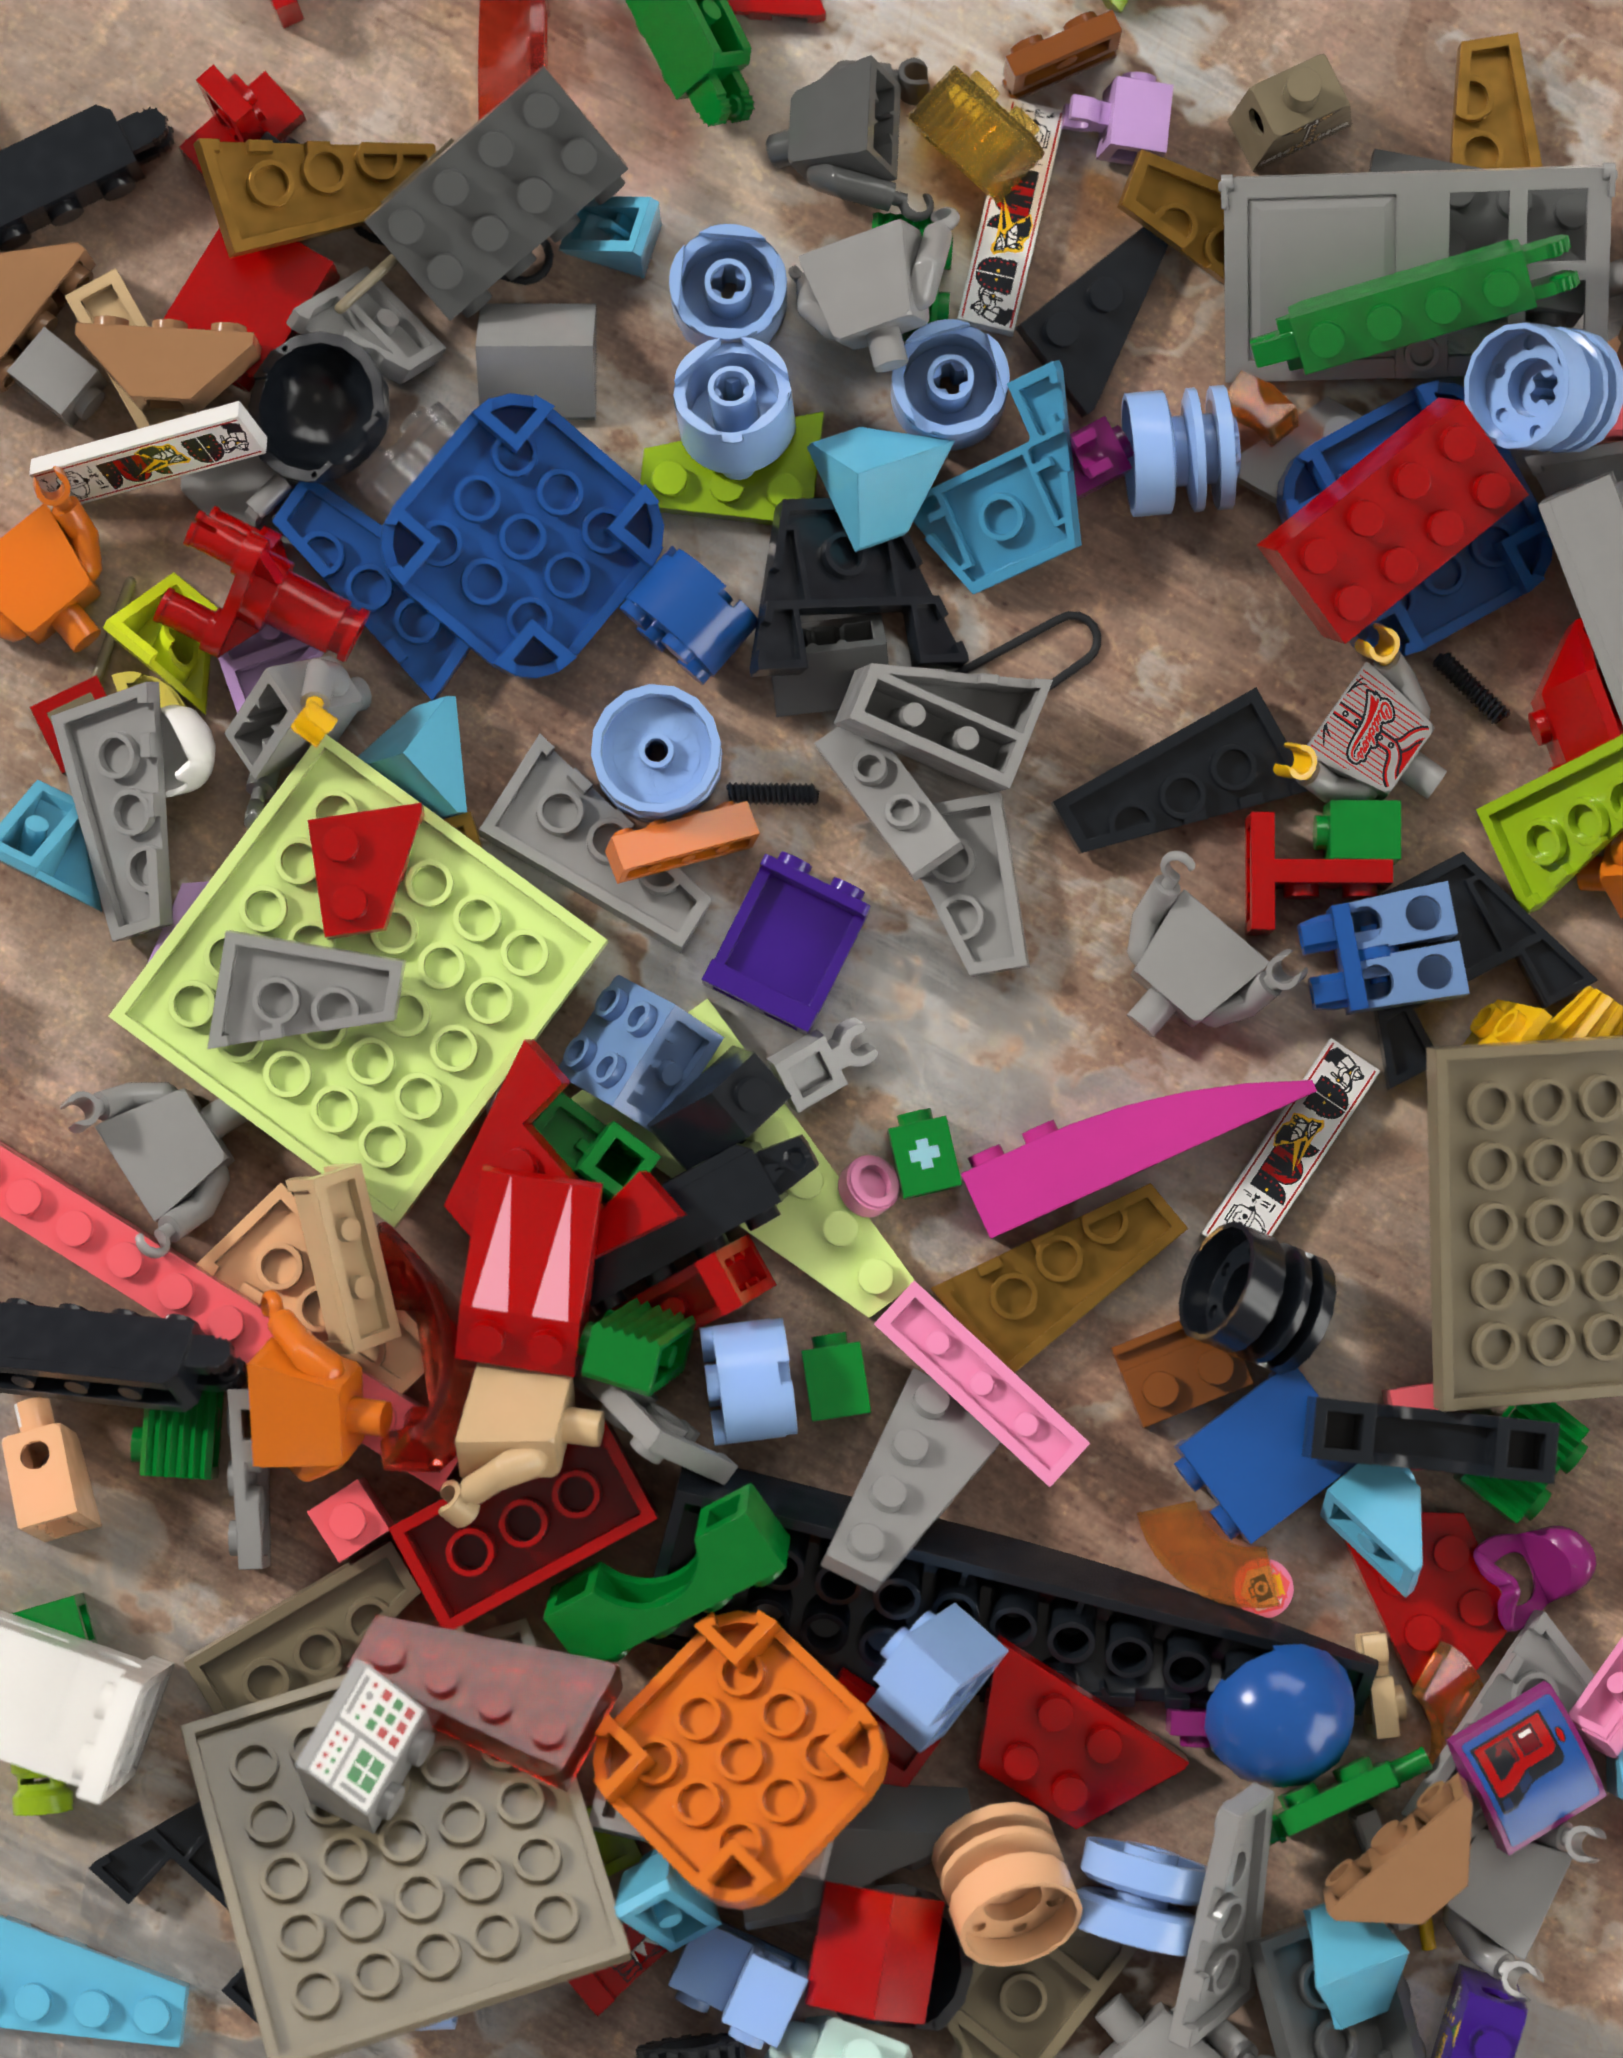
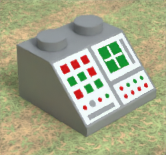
[295,1658,435,1834]

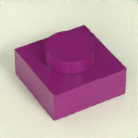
[1166,1707,1211,1748]

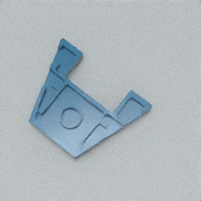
[913,360,1082,595]

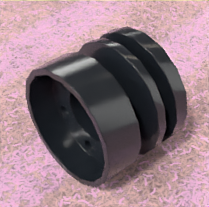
[1179,1221,1337,1374]

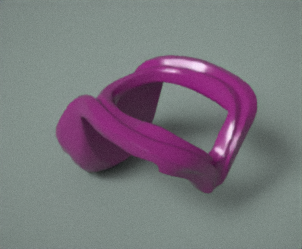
[1473,1526,1597,1632]

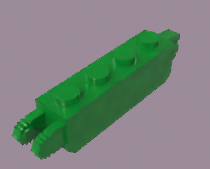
[625,0,755,127]
[1250,234,1580,375]

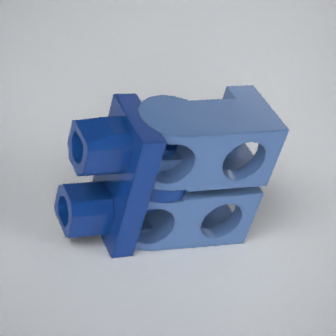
[1297,881,1470,1016]

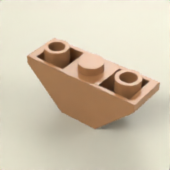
[0,242,96,392]
[75,315,262,413]
[1322,1773,1473,1925]

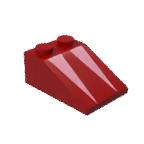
[455,1165,603,1377]

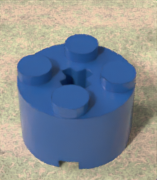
[619,546,757,685]

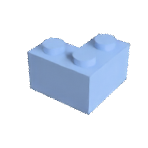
[866,1603,1009,1753]
[668,1921,808,2049]

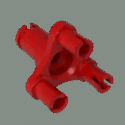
[153,506,370,663]

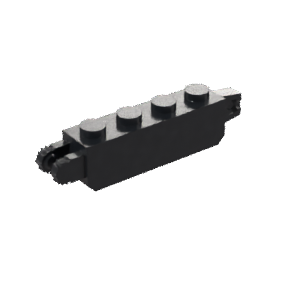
[0,104,175,252]
[590,1134,819,1316]
[0,1298,248,1413]

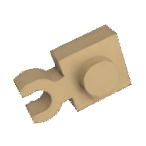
[1354,1631,1407,1739]

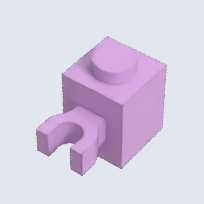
[1061,72,1174,165]

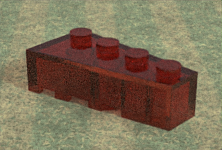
[347,1614,623,1793]

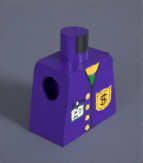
[1431,1964,1528,2058]

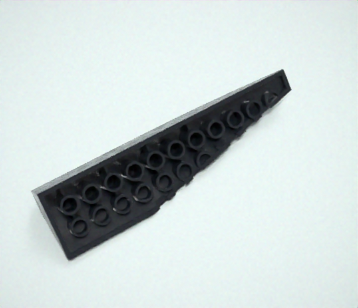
[643,1466,1379,1716]

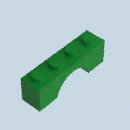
[543,1482,791,1672]

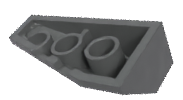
[743,1784,972,1930]

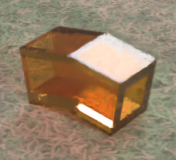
[1228,370,1299,447]

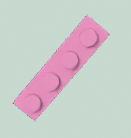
[874,1281,1090,1487]

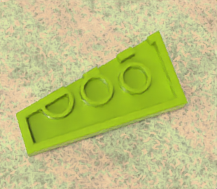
[1476,735,1623,914]

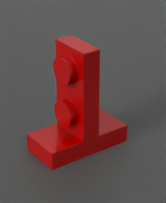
[179,64,306,177]
[1245,812,1394,935]
[611,1233,777,1331]

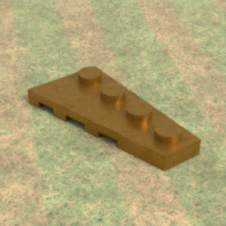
[1450,32,1543,169]
[194,138,436,258]
[1117,149,1225,285]
[930,1183,1189,1373]

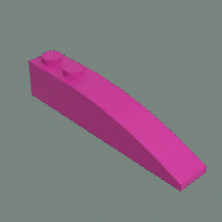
[961,1080,1317,1239]

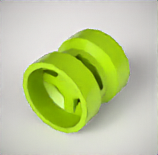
[10,1763,74,1816]

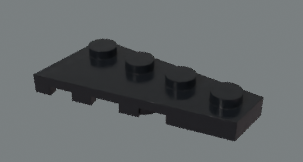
[1050,687,1308,854]

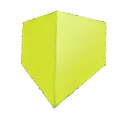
[103,572,218,715]

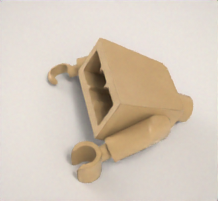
[439,1362,605,1528]

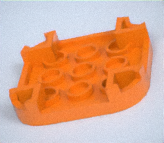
[593,1610,889,1910]

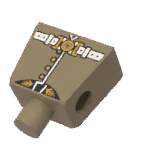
[1228,54,1352,172]

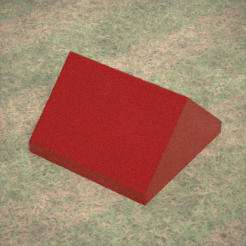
[804,1880,945,2025]

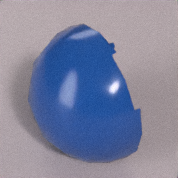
[1204,1644,1355,1788]

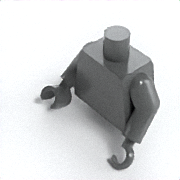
[766,55,934,222]

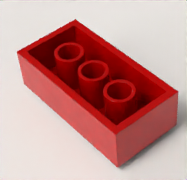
[1257,397,1529,644]
[388,1419,660,1635]

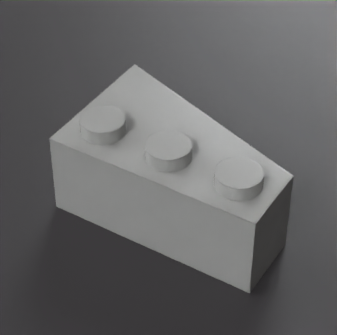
[833,663,1053,793]

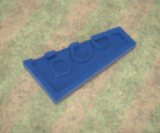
[272,481,471,701]

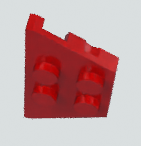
[1342,1511,1508,1723]
[976,1635,1189,1829]

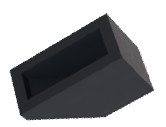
[646,1045,792,1170]

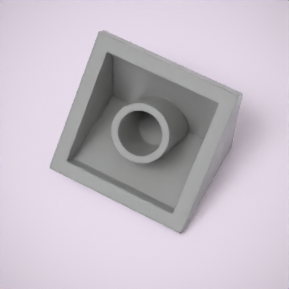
[475,304,597,420]

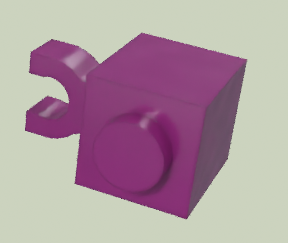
[1070,416,1134,501]

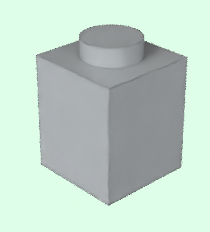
[7,327,108,428]

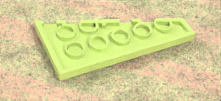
[570,998,915,1318]

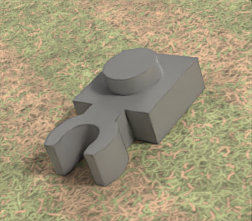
[767,1017,879,1114]

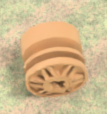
[931,1802,1083,1967]

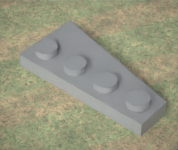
[820,1368,1002,1592]
[1401,1609,1595,1839]

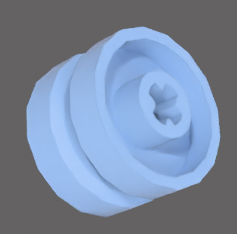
[591,684,723,822]
[1076,1836,1207,1957]

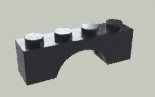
[1302,1396,1560,1484]

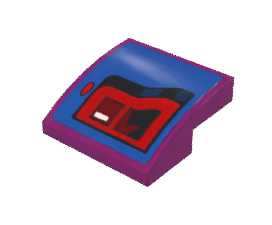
[1446,1681,1607,1856]

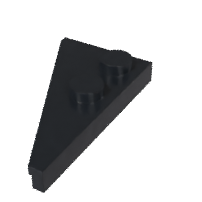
[1015,226,1168,417]

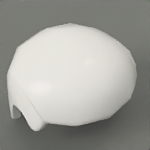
[161,705,216,798]

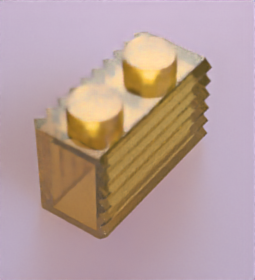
[906,65,1045,204]

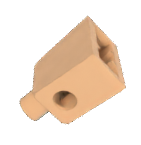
[2,1397,102,1542]

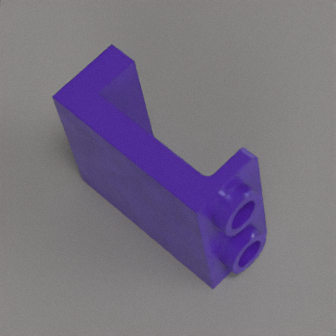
[701,851,871,1036]

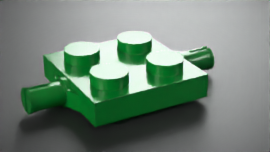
[1269,1746,1433,1846]

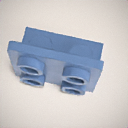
[558,975,724,1132]

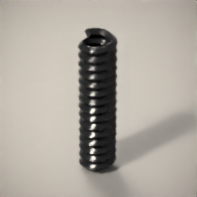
[1433,652,1510,724]
[726,782,819,806]

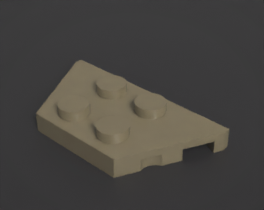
[947,1928,1139,2058]

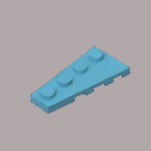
[0,1915,190,2048]

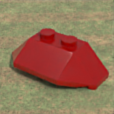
[1528,618,1623,772]

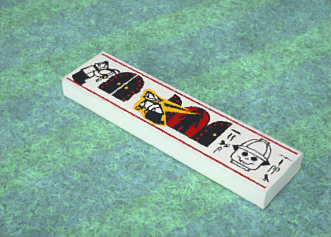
[957,98,1063,337]
[29,401,267,504]
[1200,1038,1380,1238]

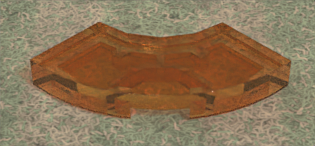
[1137,1500,1281,1609]
[1411,1641,1484,1775]

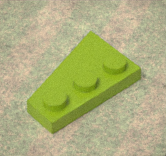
[640,411,824,525]

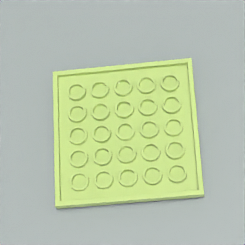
[108,734,608,1228]

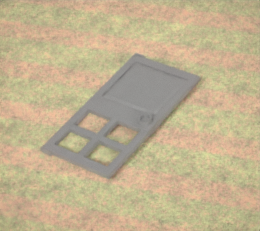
[1218,163,1618,383]

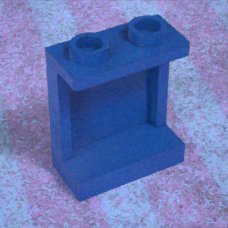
[1174,1368,1357,1544]

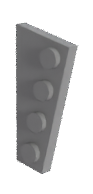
[51,681,173,942]
[479,734,712,954]
[1168,1783,1275,2050]

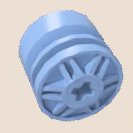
[1464,323,1623,453]
[1121,385,1241,517]

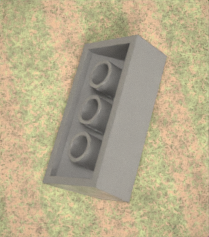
[1538,470,1623,725]

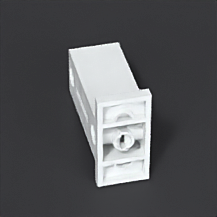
[0,1610,175,1805]

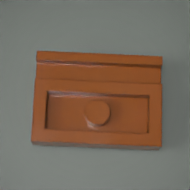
[1002,9,1122,100]
[1110,1320,1254,1428]

